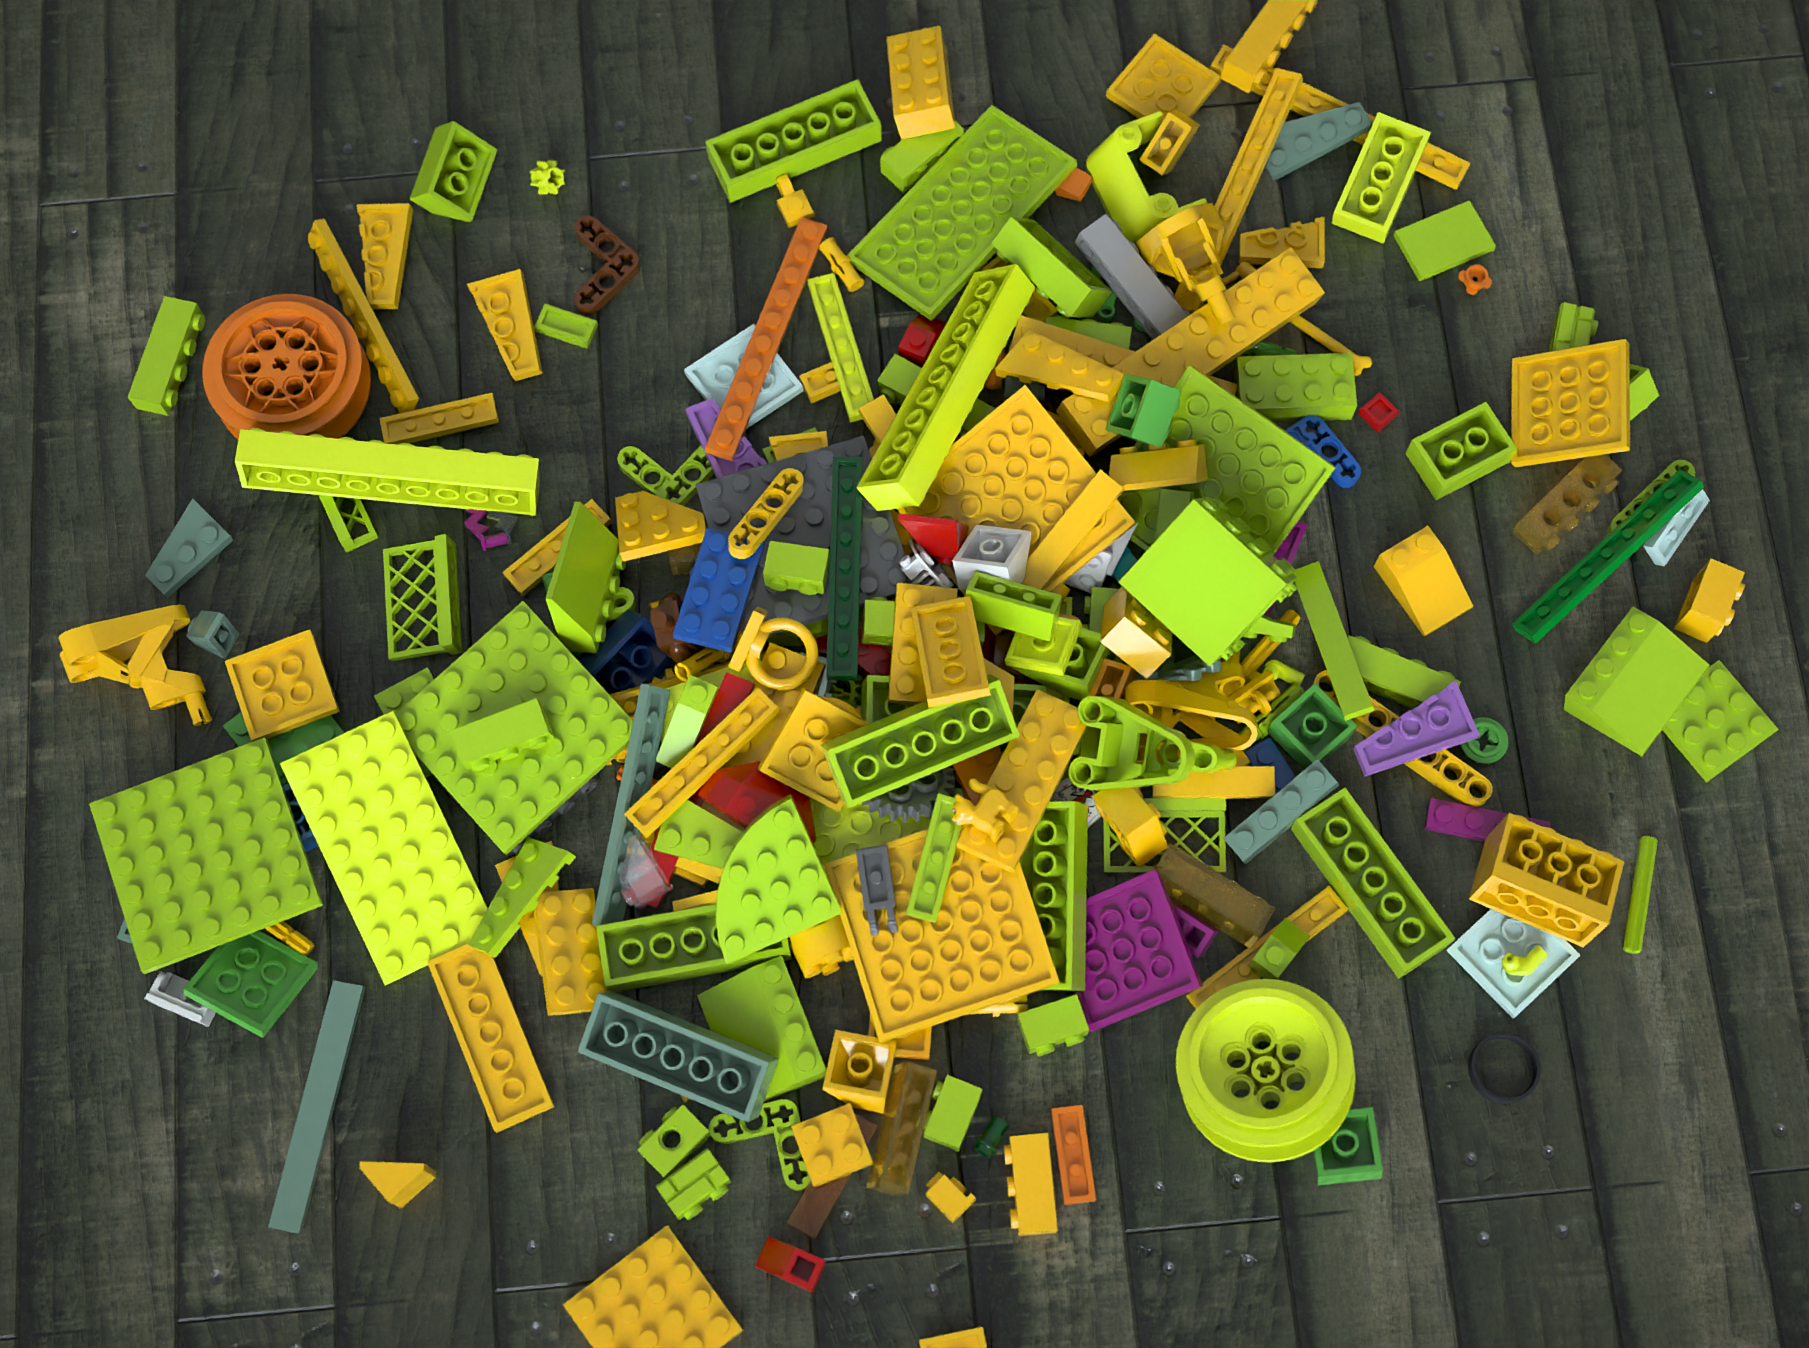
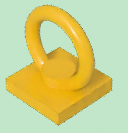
[728,606,818,690]

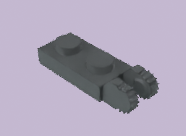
[856,844,898,936]

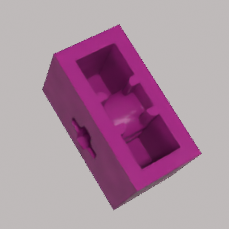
[1170,898,1220,958]

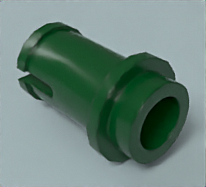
[974,1115,1010,1158]

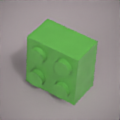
[1105,374,1181,448]
[1268,684,1358,770]
[1313,1107,1383,1185]

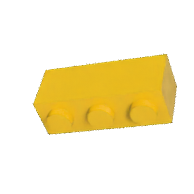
[1004,1133,1058,1236]

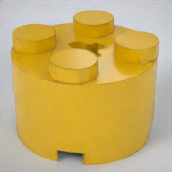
[789,914,854,979]

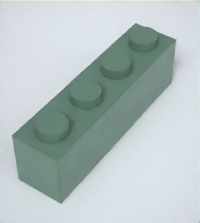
[1223,759,1340,864]

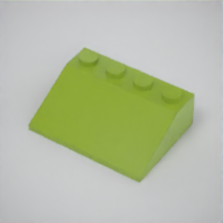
[545,501,626,654]
[1564,607,1709,756]
[697,955,826,1102]

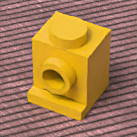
[926,1172,976,1223]

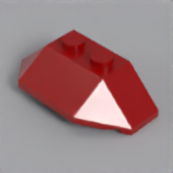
[698,761,816,844]

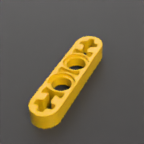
[728,468,804,559]

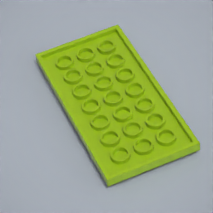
[848,105,1077,321]

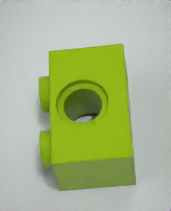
[638,1104,711,1179]

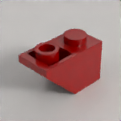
[755,1237,826,1293]

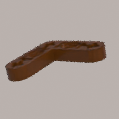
[574,215,640,316]

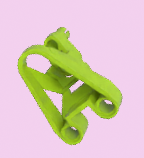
[1069,696,1237,790]

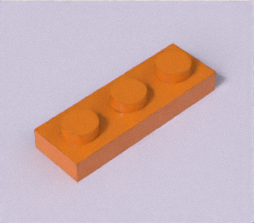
[1051,1105,1096,1205]

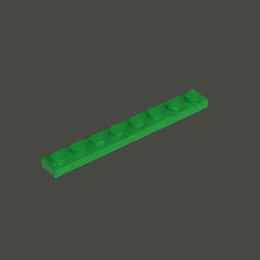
[1512,469,1704,644]

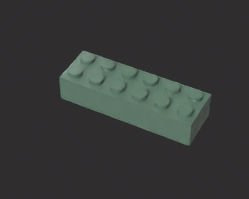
[578,990,779,1122]

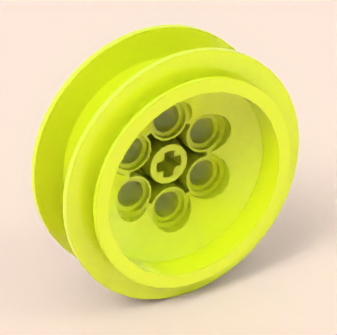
[1176,979,1355,1162]

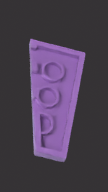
[686,398,767,478]
[1353,681,1480,776]

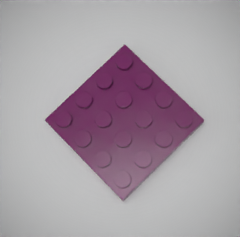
[1074,869,1203,1032]

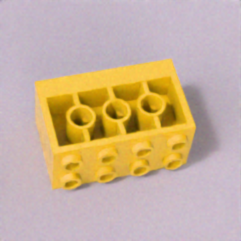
[1469,813,1624,947]

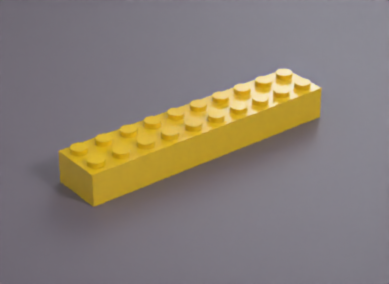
[1056,247,1325,458]

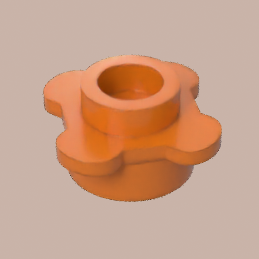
[1458,264,1492,295]

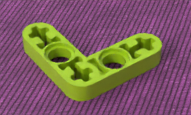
[617,445,714,506]
[709,1099,812,1191]

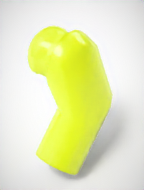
[1263,659,1306,686]
[1502,945,1548,976]

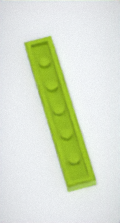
[1293,561,1374,721]

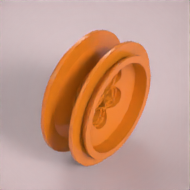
[202,294,371,439]

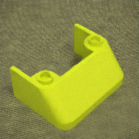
[1086,111,1207,247]

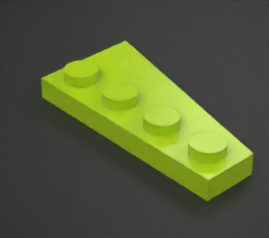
[654,800,743,869]
[468,837,576,958]

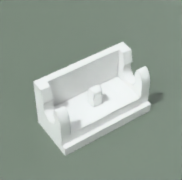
[145,972,216,1027]

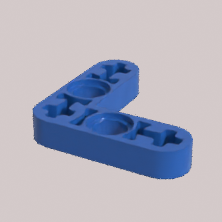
[1285,415,1361,488]

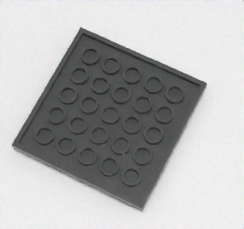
[696,436,914,636]

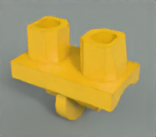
[1229,670,1281,724]

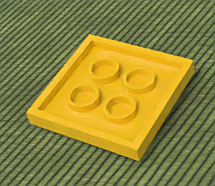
[1106,34,1221,124]
[225,629,340,742]
[758,688,870,812]

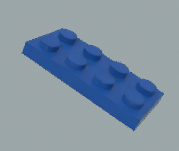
[673,528,765,653]

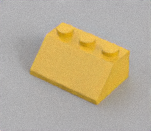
[1109,439,1208,491]

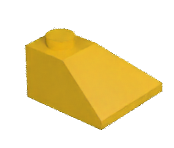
[823,1030,897,1114]

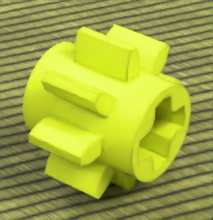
[530,160,565,195]

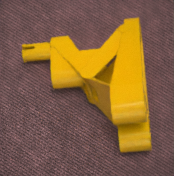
[1135,203,1236,326]
[58,605,213,726]
[1125,649,1258,764]

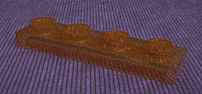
[787,1113,878,1239]

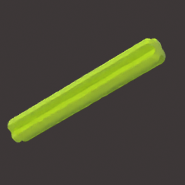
[1623,836,1658,954]

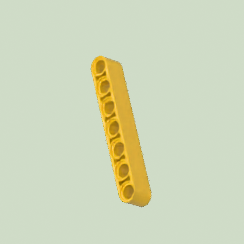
[1312,670,1492,808]

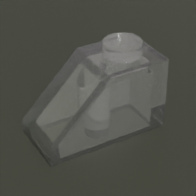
[620,835,673,908]

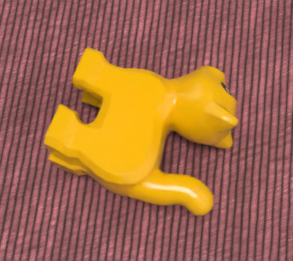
[952,778,1019,843]

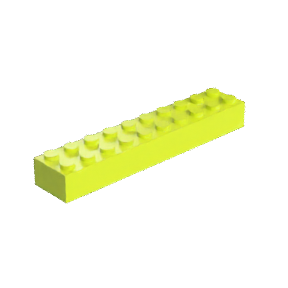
[856,264,1035,511]
[235,428,540,516]

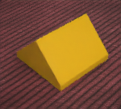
[360,1161,436,1208]

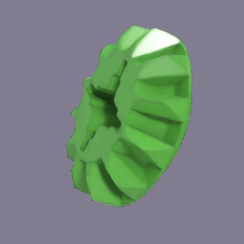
[1459,717,1508,765]

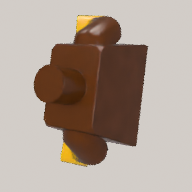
[649,592,705,679]

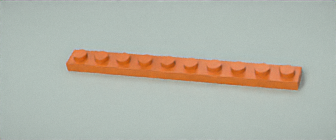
[705,217,828,462]

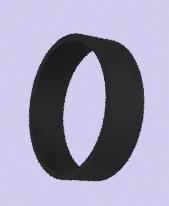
[1468,1032,1541,1104]

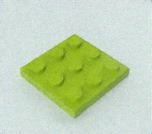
[1663,660,1779,783]

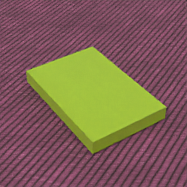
[1393,200,1496,281]

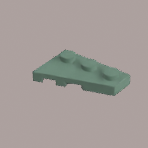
[145,499,233,598]

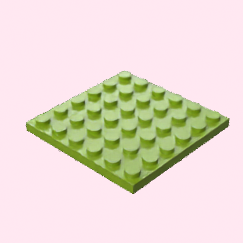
[1117,365,1337,556]
[396,601,633,855]
[89,737,323,974]

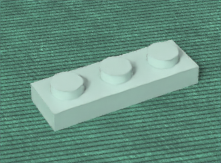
[1643,489,1710,566]

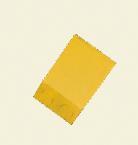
[1374,526,1473,637]

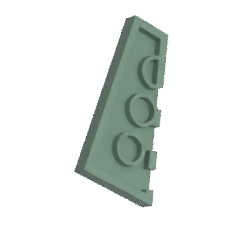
[1265,102,1373,182]

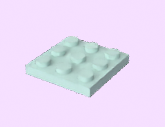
[684,324,804,429]
[1446,909,1580,1019]

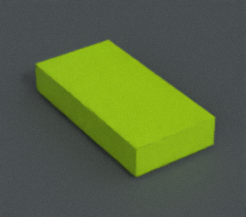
[534,303,598,349]

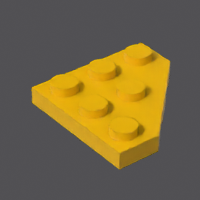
[615,491,707,562]

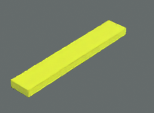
[807,273,874,422]

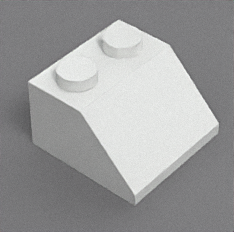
[952,525,1031,590]

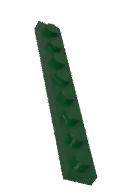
[826,457,863,681]

